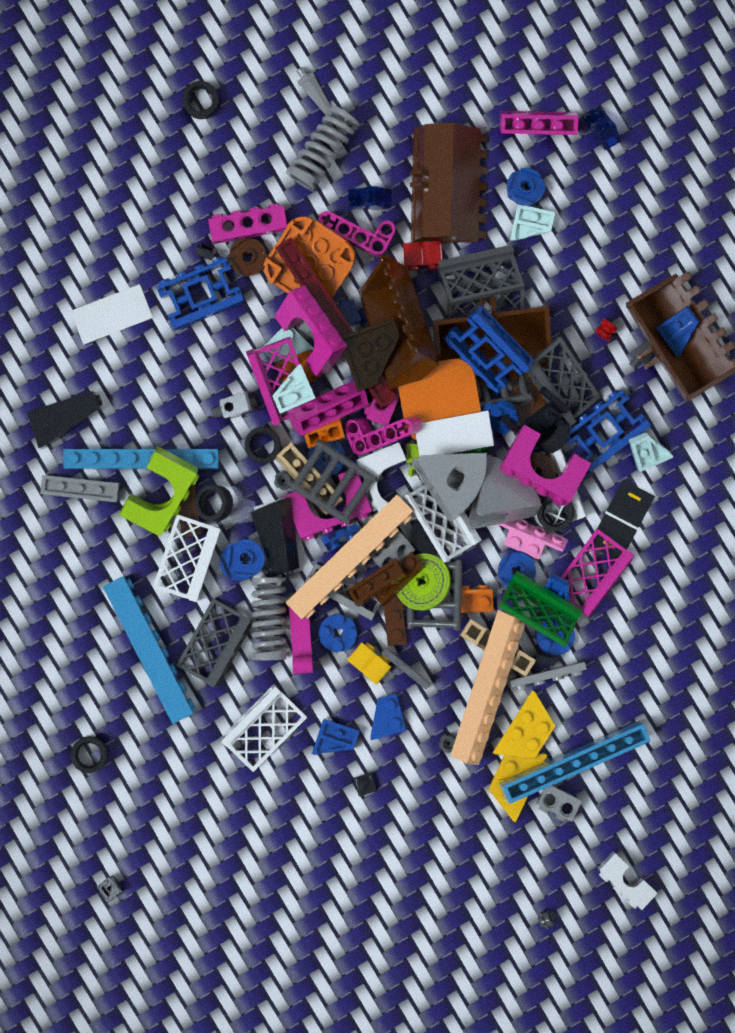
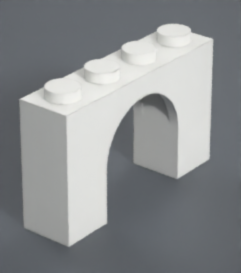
[356,442,429,527]

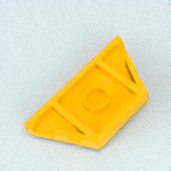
[493,690,555,759]
[488,753,547,822]

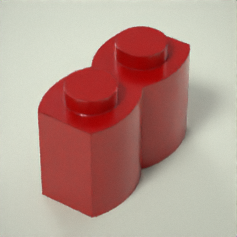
[403,241,442,271]

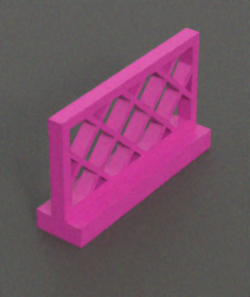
[246,337,300,426]
[561,529,634,618]

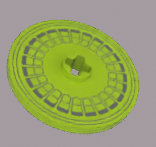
[397,553,451,611]

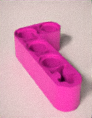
[318,211,395,257]
[345,416,422,455]
[289,607,313,675]

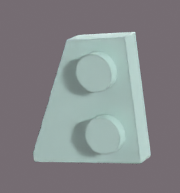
[510,205,555,241]
[263,328,314,363]
[272,364,315,413]
[629,432,673,472]

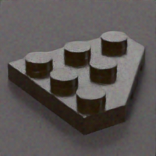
[341,318,400,392]

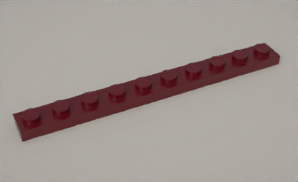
[275,237,397,409]

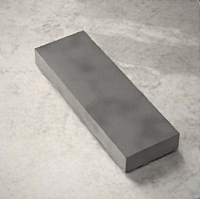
[381,647,430,689]

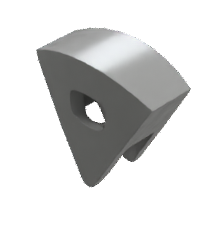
[412,453,487,521]
[468,455,542,529]

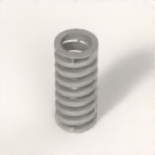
[285,105,360,192]
[251,578,286,660]

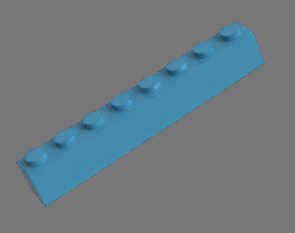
[63,449,219,470]
[103,576,196,724]
[498,721,650,804]

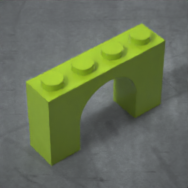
[120,446,199,536]

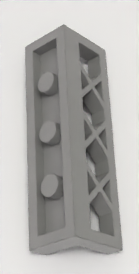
[304,563,380,620]

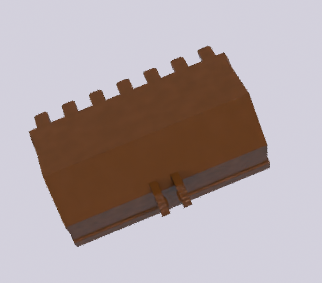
[410,122,488,243]
[359,254,439,390]
[626,272,735,402]
[432,296,553,386]

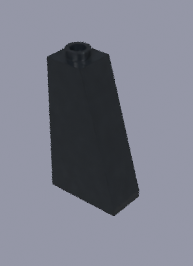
[27,391,103,449]
[250,497,300,578]

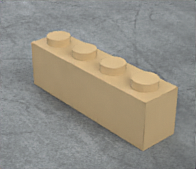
[275,443,343,516]

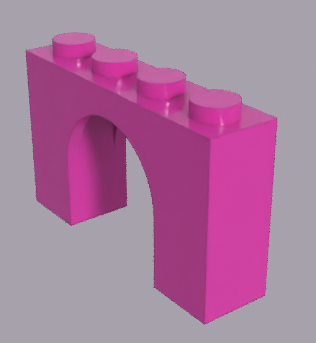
[274,285,347,377]
[499,425,591,507]
[284,472,372,541]

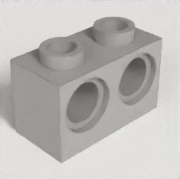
[369,531,415,568]
[536,785,582,823]

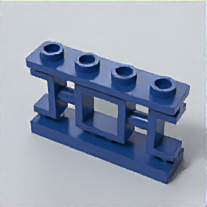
[156,257,245,331]
[445,305,534,393]
[566,389,651,473]

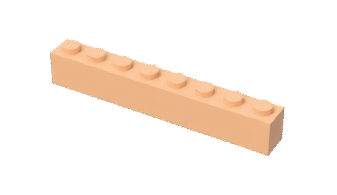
[285,495,413,619]
[450,610,525,765]

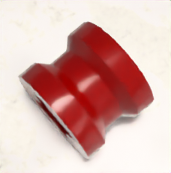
[594,318,618,342]

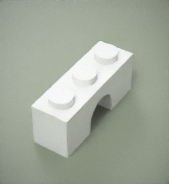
[598,852,657,910]

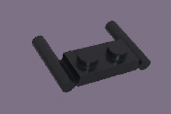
[501,386,570,433]

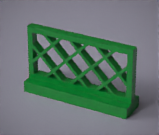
[498,571,583,647]

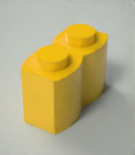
[347,642,391,685]

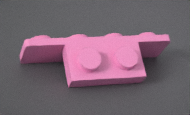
[497,519,568,559]

